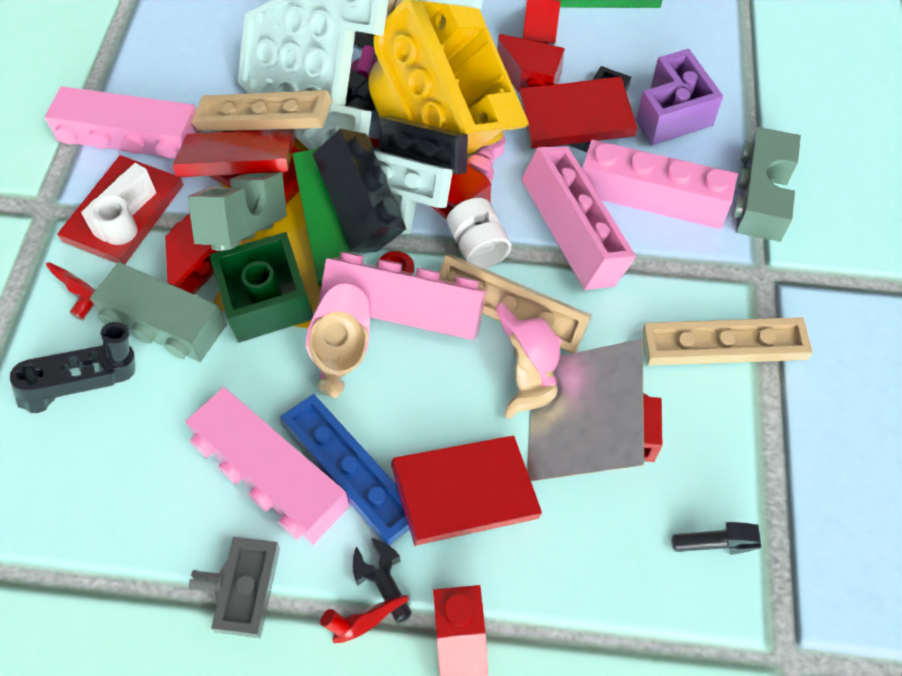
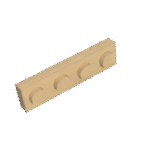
[191,90,332,132]
[439,254,592,353]
[642,317,813,366]

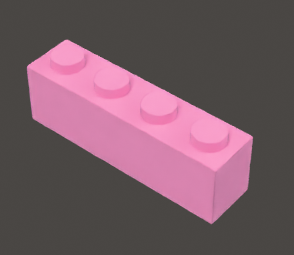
[45,86,201,159]
[583,140,738,229]
[521,147,636,290]
[318,252,488,340]
[185,387,350,545]

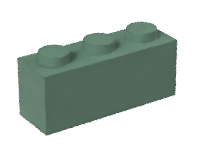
[90,262,226,363]

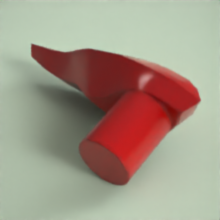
[46,262,96,320]
[320,594,410,644]

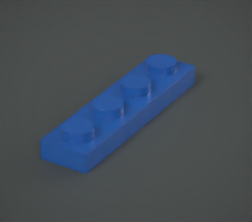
[280,394,409,546]

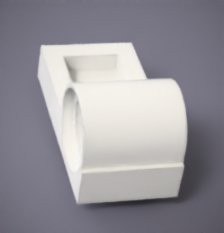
[81,163,156,245]

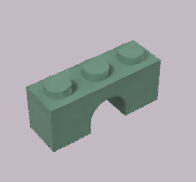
[732,127,801,242]
[187,172,287,251]

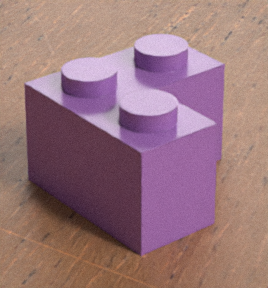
[636,48,723,145]

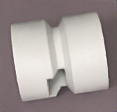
[447,198,512,269]

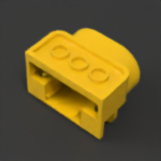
[368,0,529,155]

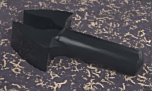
[671,522,762,555]
[353,538,412,623]

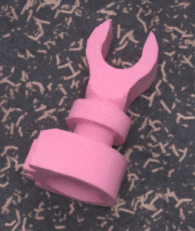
[467,135,505,183]

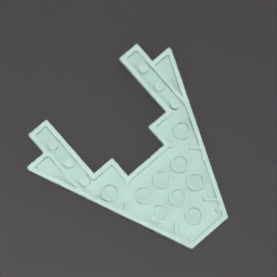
[237,0,483,234]

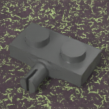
[189,537,280,638]

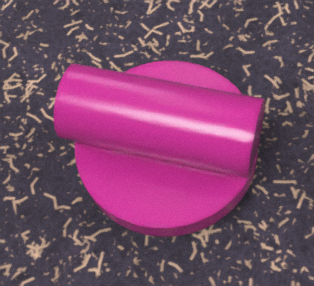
[350,45,377,79]

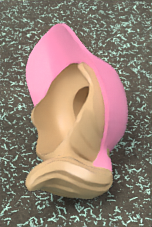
[306,283,370,398]
[496,302,562,419]

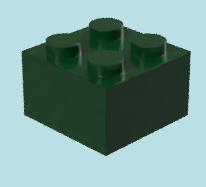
[209,232,313,343]

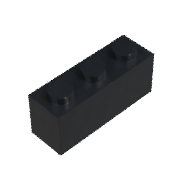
[312,128,407,252]

